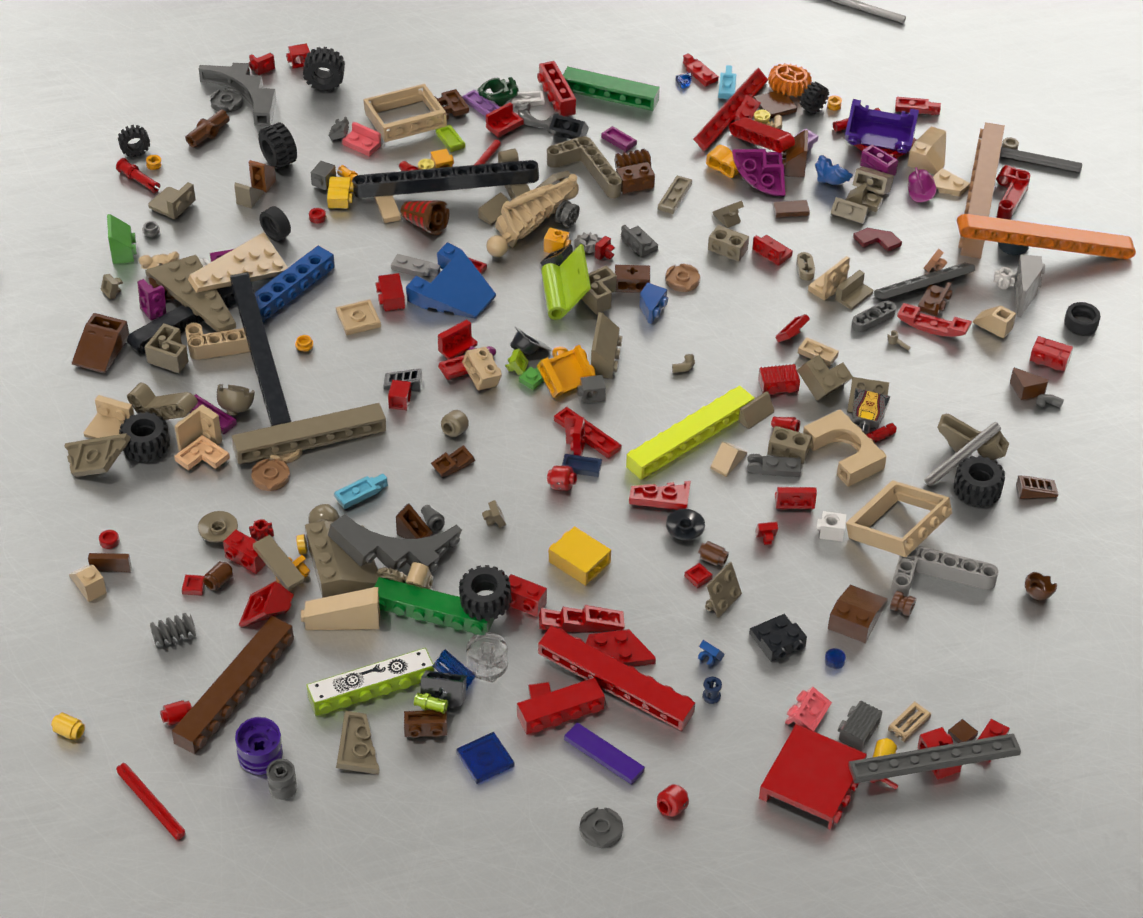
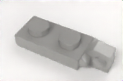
[391,254,440,278]

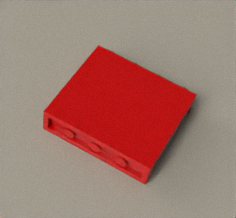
[759,724,867,830]

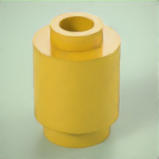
[51,712,85,740]
[872,738,897,758]

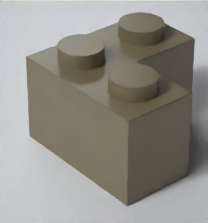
[581,265,617,315]
[145,323,189,373]
[797,355,853,401]

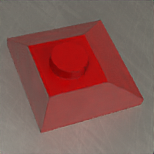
[239,581,294,628]

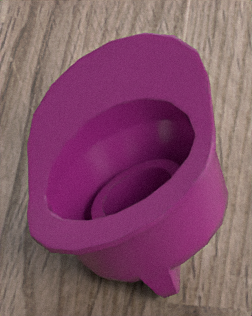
[908,167,936,203]

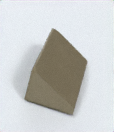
[478,192,510,225]
[739,392,774,429]

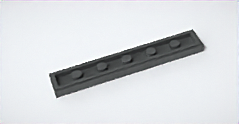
[874,262,975,299]

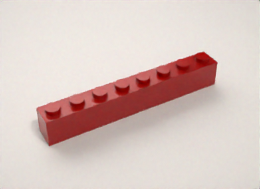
[538,625,696,732]

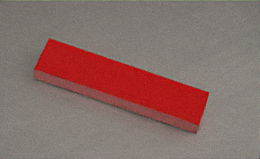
[554,407,622,459]

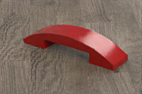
[897,303,972,337]

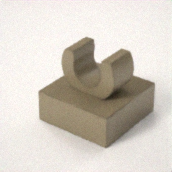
[100,274,123,299]
[482,500,507,528]

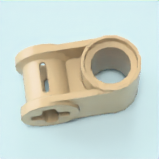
[406,562,433,589]

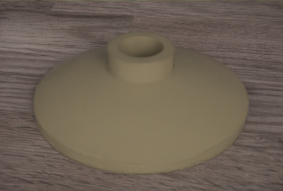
[198,511,238,542]

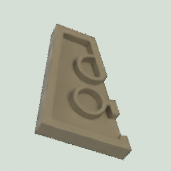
[336,711,380,775]

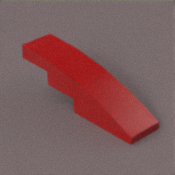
[539,605,625,633]

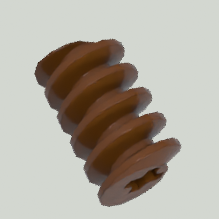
[614,149,652,169]

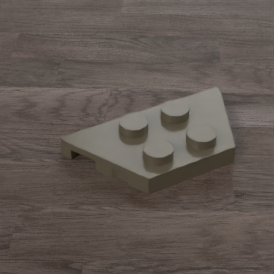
[64,433,131,477]

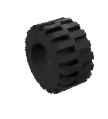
[303,47,345,91]
[258,122,297,169]
[119,412,170,462]
[953,456,1005,507]
[459,565,512,621]

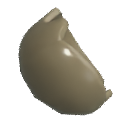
[308,504,340,524]

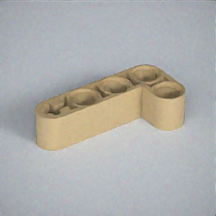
[185,323,250,360]

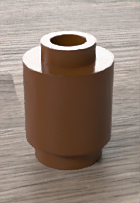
[698,541,729,567]
[203,561,233,591]

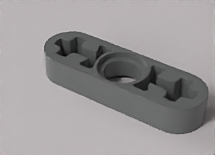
[851,301,896,332]

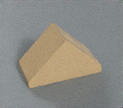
[710,442,747,477]

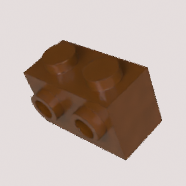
[616,162,655,194]

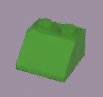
[107,214,137,264]

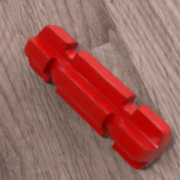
[866,423,897,442]

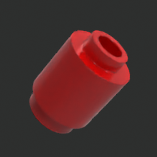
[160,700,192,726]

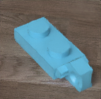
[718,65,737,99]
[334,474,388,509]

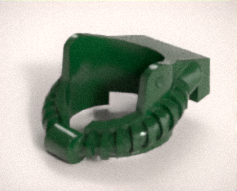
[477,77,519,107]

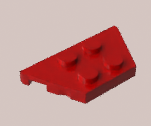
[586,629,656,667]

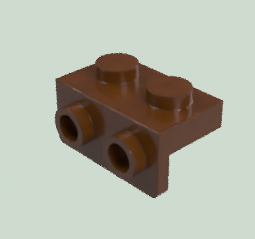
[404,710,447,738]

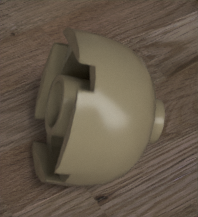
[217,384,255,415]

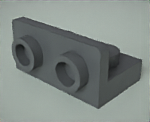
[621,225,659,258]

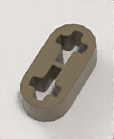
[796,252,815,281]

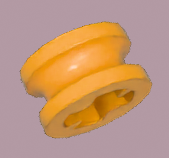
[827,95,842,111]
[146,155,162,170]

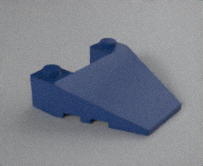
[406,242,496,319]

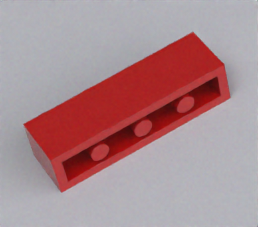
[517,677,605,735]

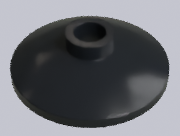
[666,509,705,540]

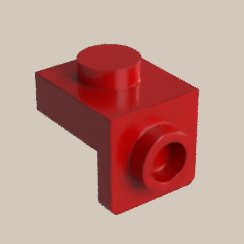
[249,52,275,75]

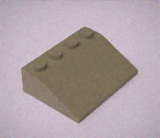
[305,521,379,598]

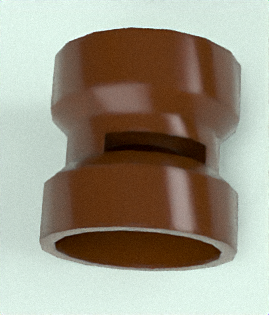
[890,590,916,617]

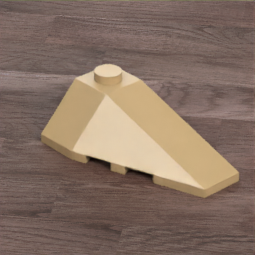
[907,126,946,175]

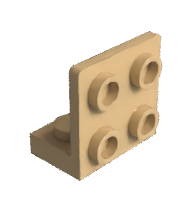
[808,256,850,301]
[83,395,134,439]
[175,405,222,451]

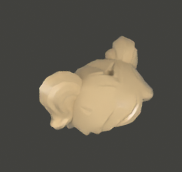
[139,251,180,269]

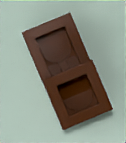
[431,445,476,477]

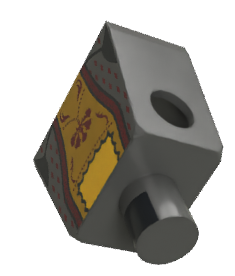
[852,388,890,435]

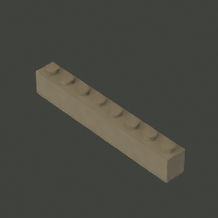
[232,403,386,465]

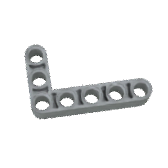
[891,545,999,596]

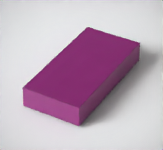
[601,126,637,152]

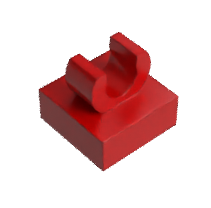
[595,236,615,260]
[755,522,778,545]

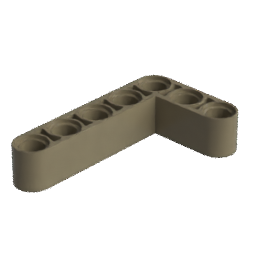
[547,136,622,199]

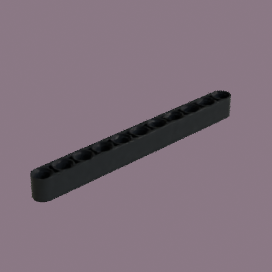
[352,160,539,198]
[230,272,291,426]

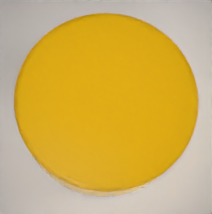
[296,534,308,555]

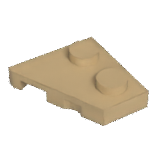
[933,168,970,196]

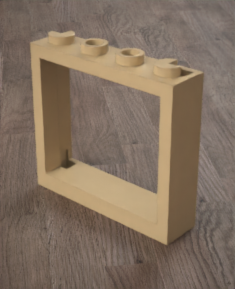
[363,84,447,142]
[846,480,952,557]

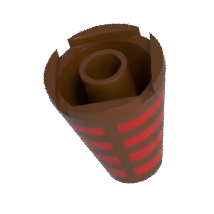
[400,200,450,235]

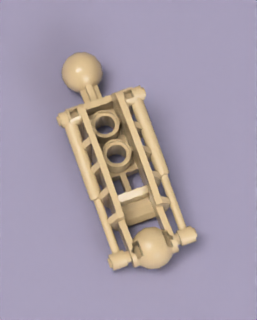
[486,174,579,257]

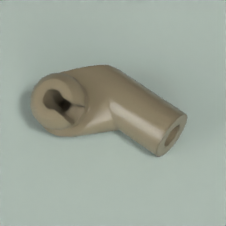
[672,354,695,373]

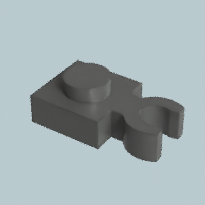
[328,117,349,141]

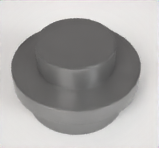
[142,221,160,237]

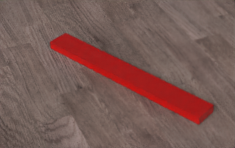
[693,67,768,151]

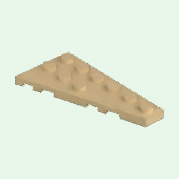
[188,232,288,293]

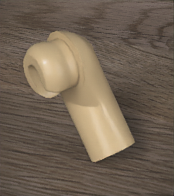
[766,115,783,129]

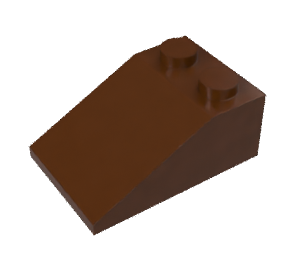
[828,584,888,644]

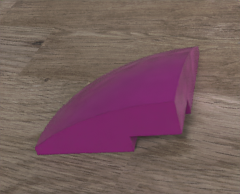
[732,149,785,197]

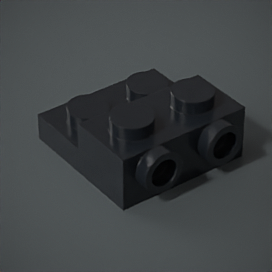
[749,613,807,662]

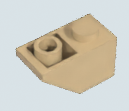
[973,305,1016,339]

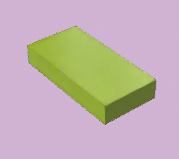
[436,125,465,152]

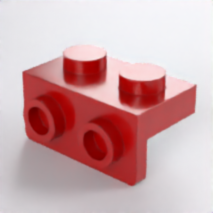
[486,102,524,138]
[438,319,478,360]

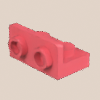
[342,122,381,157]
[785,687,832,731]

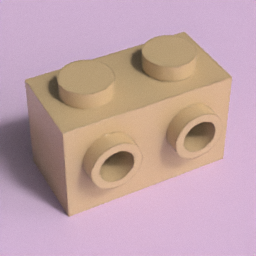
[462,347,502,390]

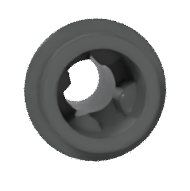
[421,505,445,531]

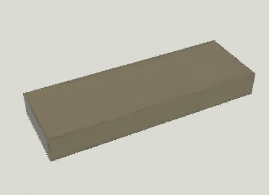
[657,175,692,214]
[253,535,305,591]

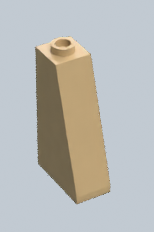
[301,587,380,630]

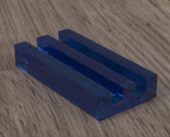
[432,649,476,691]

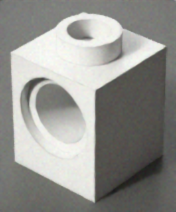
[816,511,846,542]

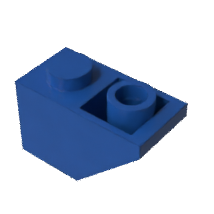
[639,283,669,324]

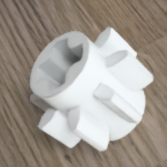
[993,267,1016,289]

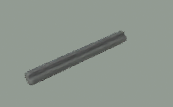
[1000,147,1082,172]

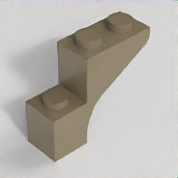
[937,413,1009,460]

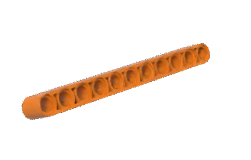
[956,214,1136,259]

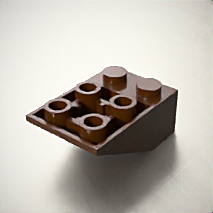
[71,313,129,373]

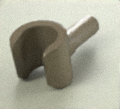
[887,330,911,351]

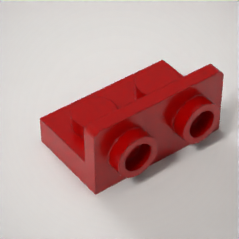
[752,234,793,266]
[565,415,585,456]
[775,487,817,509]

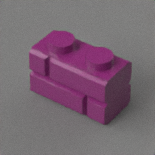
[860,145,899,176]

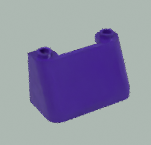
[845,99,919,154]

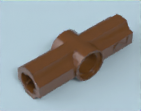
[185,109,230,148]

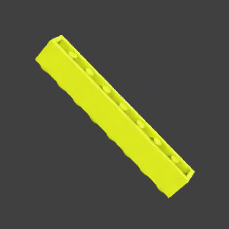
[626,385,755,480]

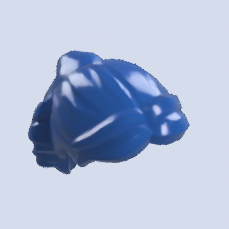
[815,155,853,185]

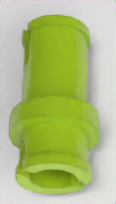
[414,692,448,714]

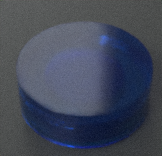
[824,648,846,669]

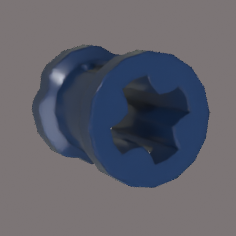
[702,676,722,704]

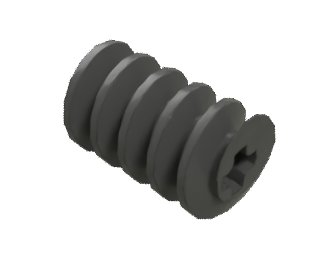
[150,612,196,646]

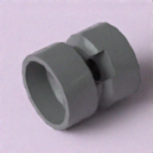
[266,759,297,800]

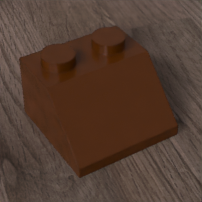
[782,130,808,177]

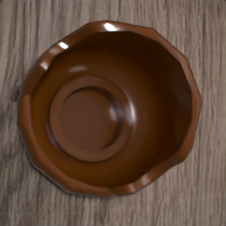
[1025,572,1057,600]

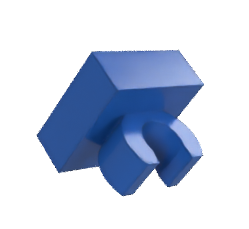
[698,640,725,667]

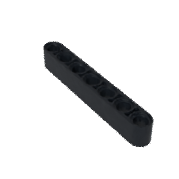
[127,286,236,354]

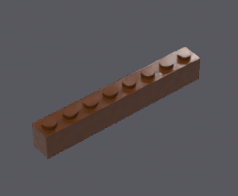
[172,616,294,755]

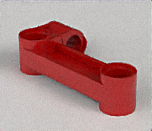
[996,165,1031,220]

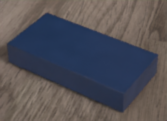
[562,454,602,477]

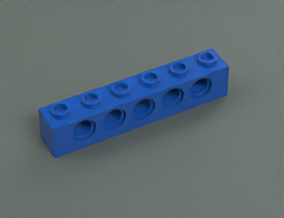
[255,245,335,322]

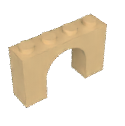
[803,409,887,487]

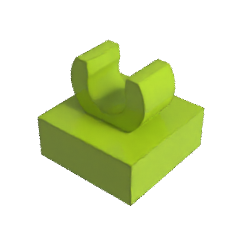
[505,349,529,375]

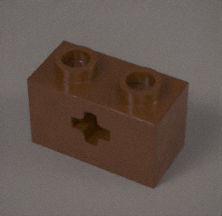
[615,264,650,293]

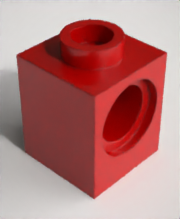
[286,43,310,69]
[388,380,412,411]

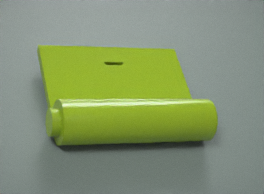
[541,244,591,320]

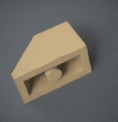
[69,565,107,602]

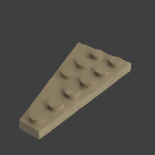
[145,254,236,332]

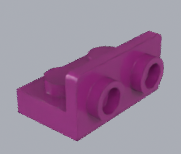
[137,279,166,321]

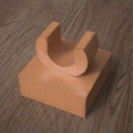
[923,248,947,272]

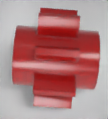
[249,519,274,541]

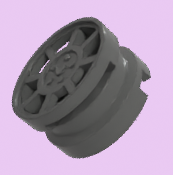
[555,200,580,228]

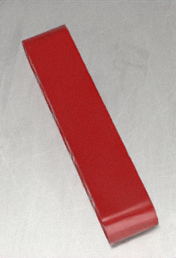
[729,117,795,153]

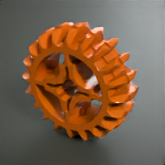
[768,63,812,97]

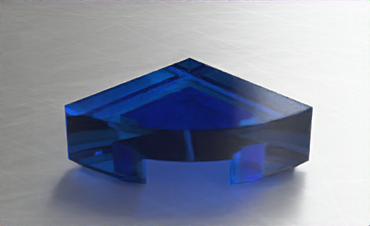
[675,72,692,89]

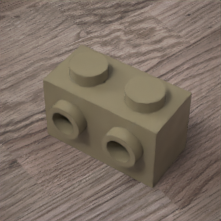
[852,166,894,196]

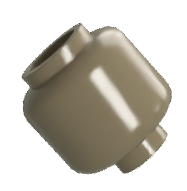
[441,410,469,437]

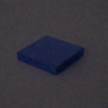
[456,732,515,784]

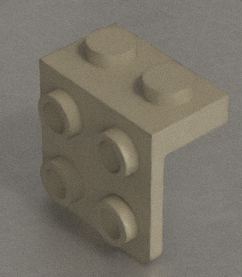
[148,182,196,219]

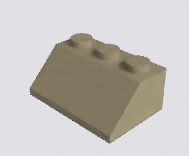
[591,312,623,379]

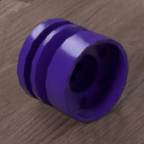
[235,717,283,775]

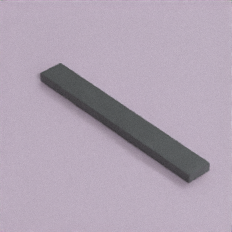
[848,733,1021,783]

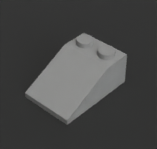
[1015,255,1045,317]

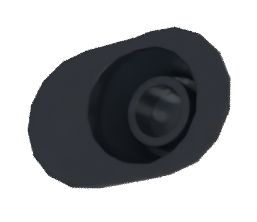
[510,327,552,356]

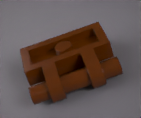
[434,89,469,120]

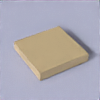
[336,299,381,335]

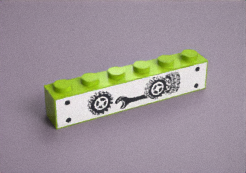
[306,647,435,716]

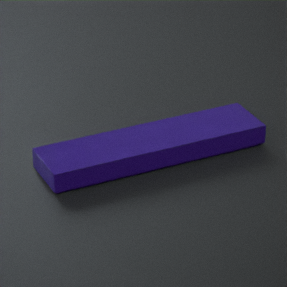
[564,722,645,785]

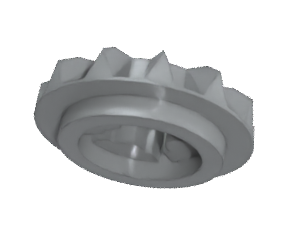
[574,232,601,253]

